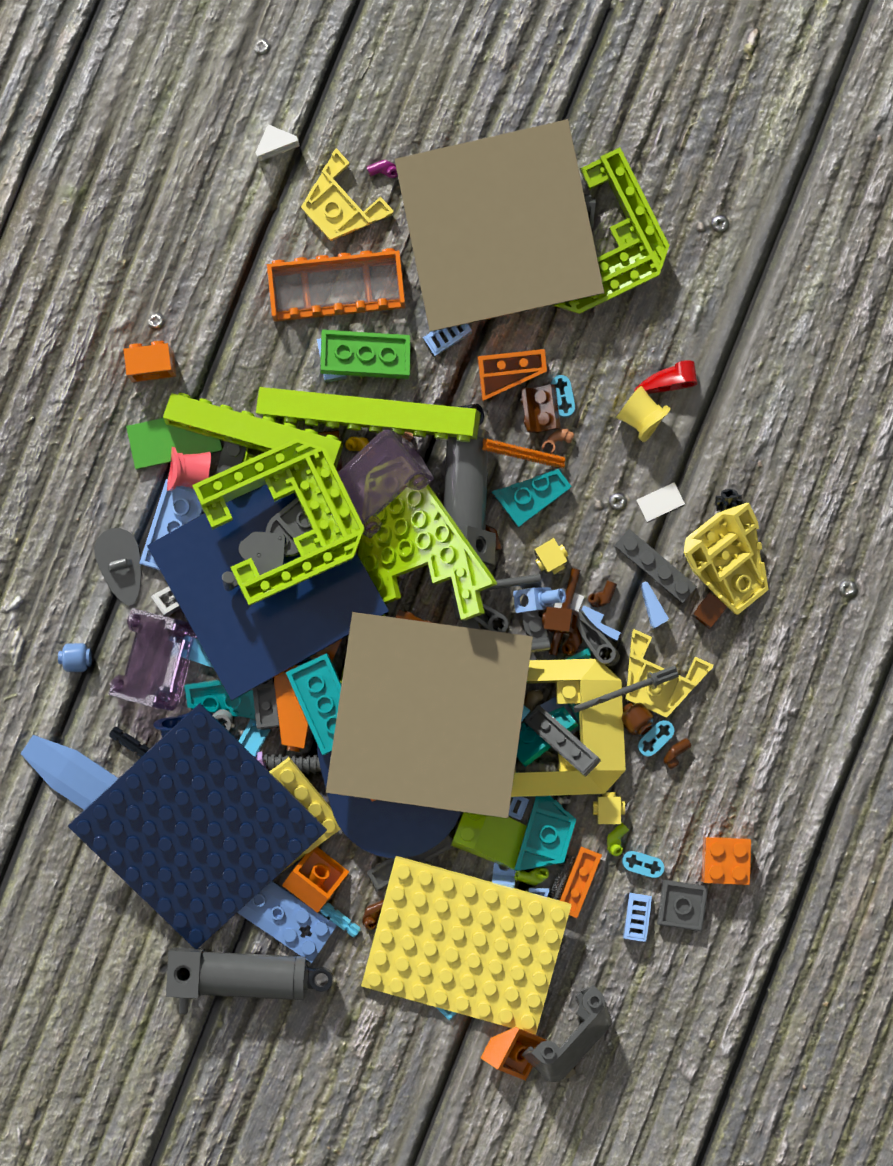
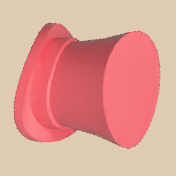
[167,447,211,491]

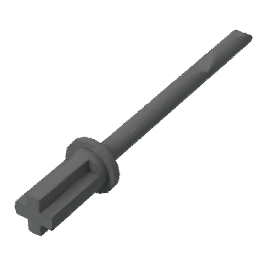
[574,666,679,713]

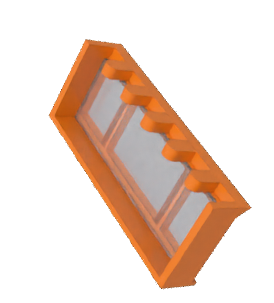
[267,248,405,322]

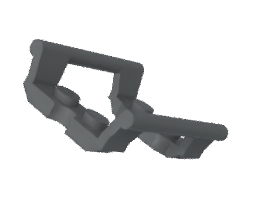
[451,574,550,652]

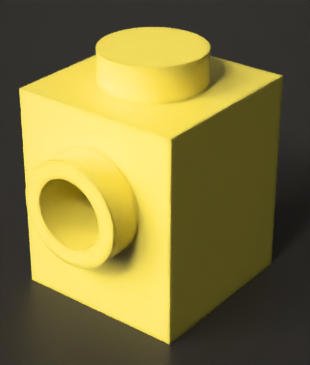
[534,538,569,575]
[593,792,625,824]

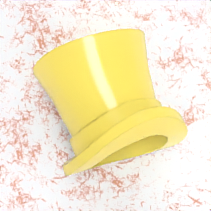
[616,386,671,442]

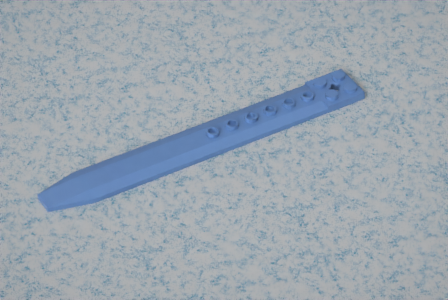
[21,735,337,963]

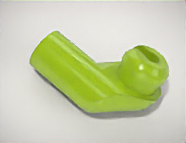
[607,822,629,856]
[514,867,549,885]

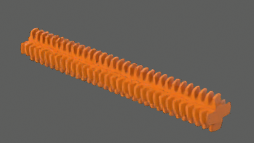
[482,438,566,468]

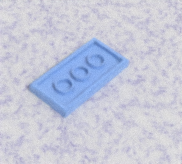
[139,479,203,570]

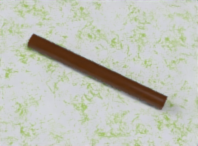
[549,568,581,656]

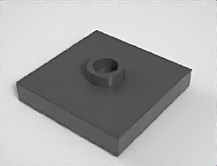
[657,879,709,931]

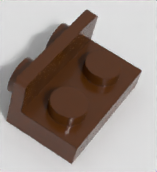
[521,384,561,433]

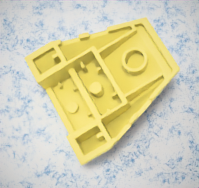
[684,503,769,615]

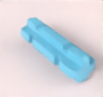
[320,903,361,937]

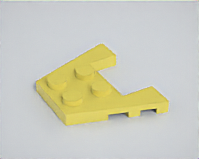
[301,148,394,241]
[625,629,714,718]

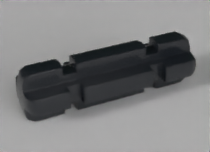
[109,727,150,757]

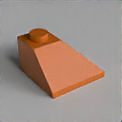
[481,1027,546,1081]

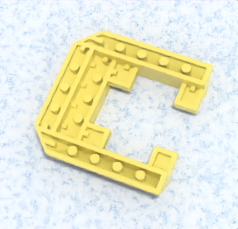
[511,659,626,797]

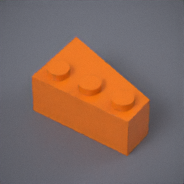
[477,349,547,401]

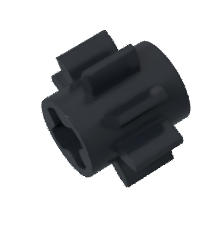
[715,489,743,512]

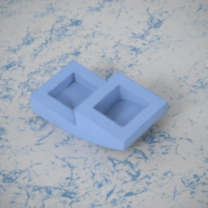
[581,606,621,642]

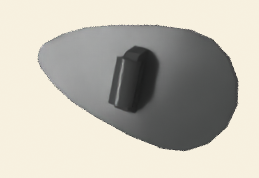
[94,528,141,606]

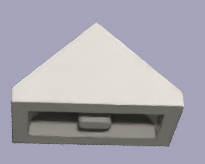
[255,124,300,162]
[151,586,181,617]

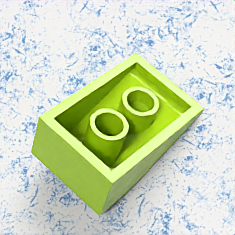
[451,812,527,870]

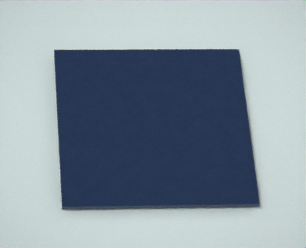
[147,485,389,701]
[68,703,327,949]

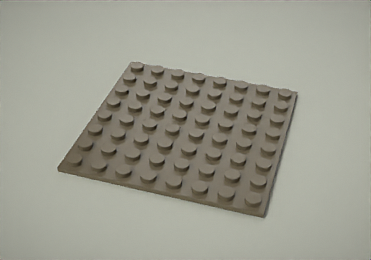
[395,119,604,332]
[326,612,533,818]

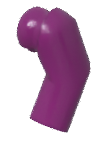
[366,160,398,178]

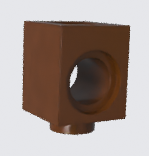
[692,593,728,629]
[542,607,579,635]

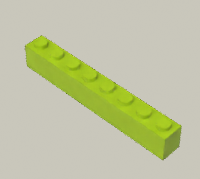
[163,393,343,468]

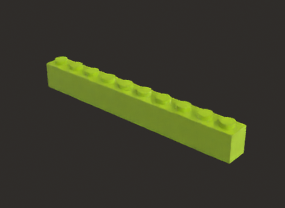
[256,387,480,442]

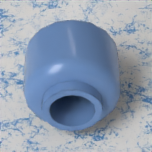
[58,643,92,672]

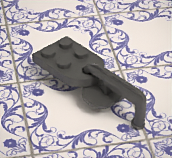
[222,498,312,591]

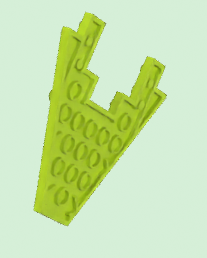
[348,456,497,638]

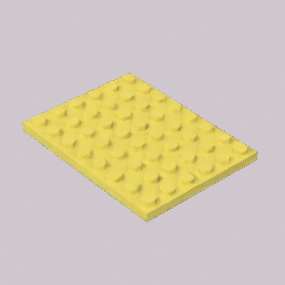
[361,856,571,1035]

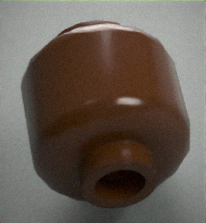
[621,702,654,736]

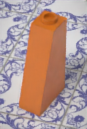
[274,665,309,752]

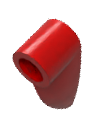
[634,360,697,394]

